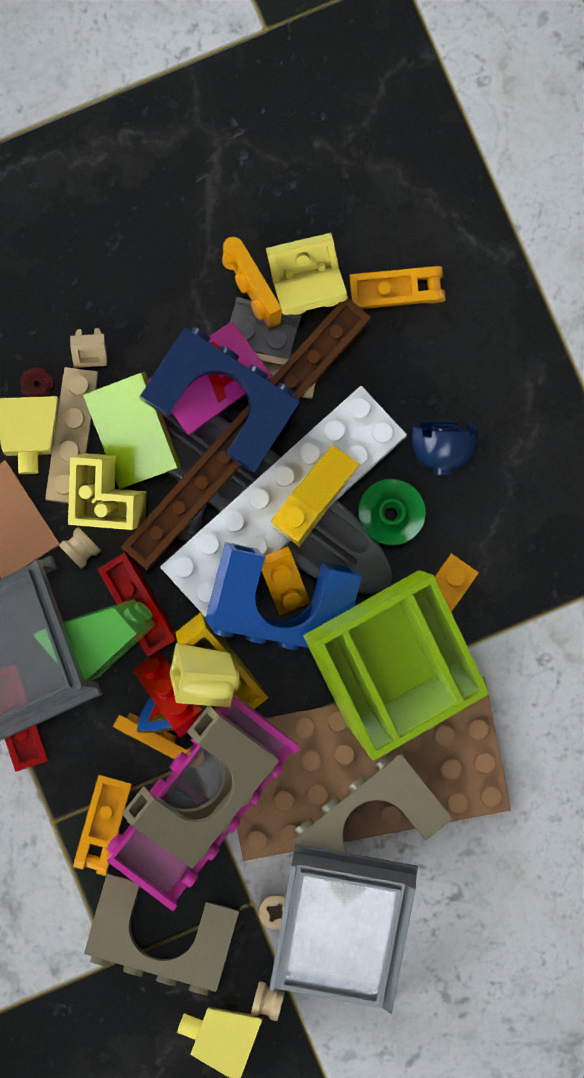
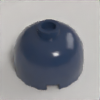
[411,421,478,475]

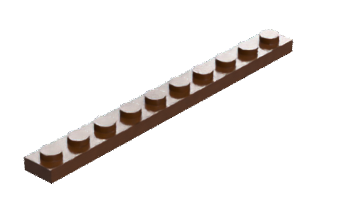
[121,298,371,570]

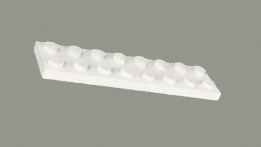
[160,386,407,617]

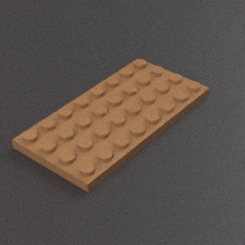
[237,677,511,861]

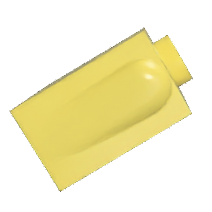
[170,643,239,707]

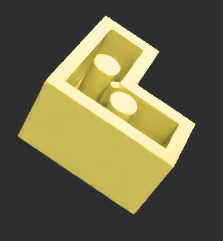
[68,453,147,530]

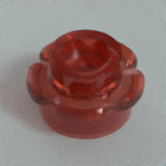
[20,367,53,397]

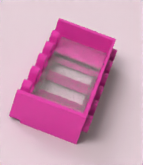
[106,693,300,911]

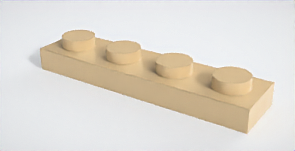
[45,367,99,504]

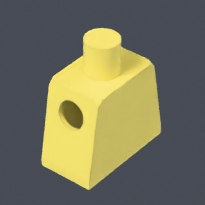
[0,396,60,474]
[177,1007,263,1078]

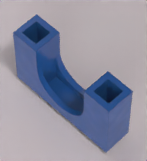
[205,542,362,652]

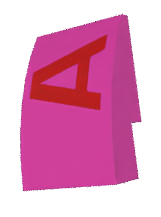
[148,321,272,435]

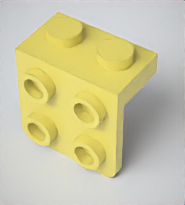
[266,233,348,315]

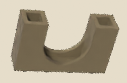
[122,706,279,869]
[293,753,453,905]
[84,873,240,996]

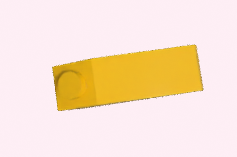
[270,445,360,547]
[175,612,269,709]

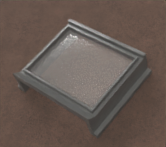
[0,556,102,741]
[269,843,418,1014]

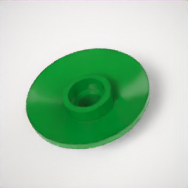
[358,479,426,546]

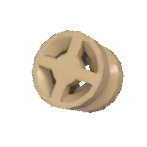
[59,527,101,569]
[259,895,285,930]
[251,981,285,1021]

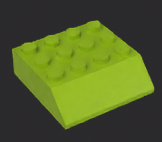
[303,570,490,761]

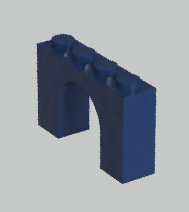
[140,327,300,473]

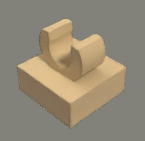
[70,328,107,368]

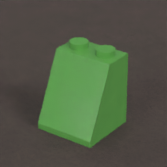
[34,599,156,681]

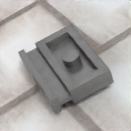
[230,297,301,359]

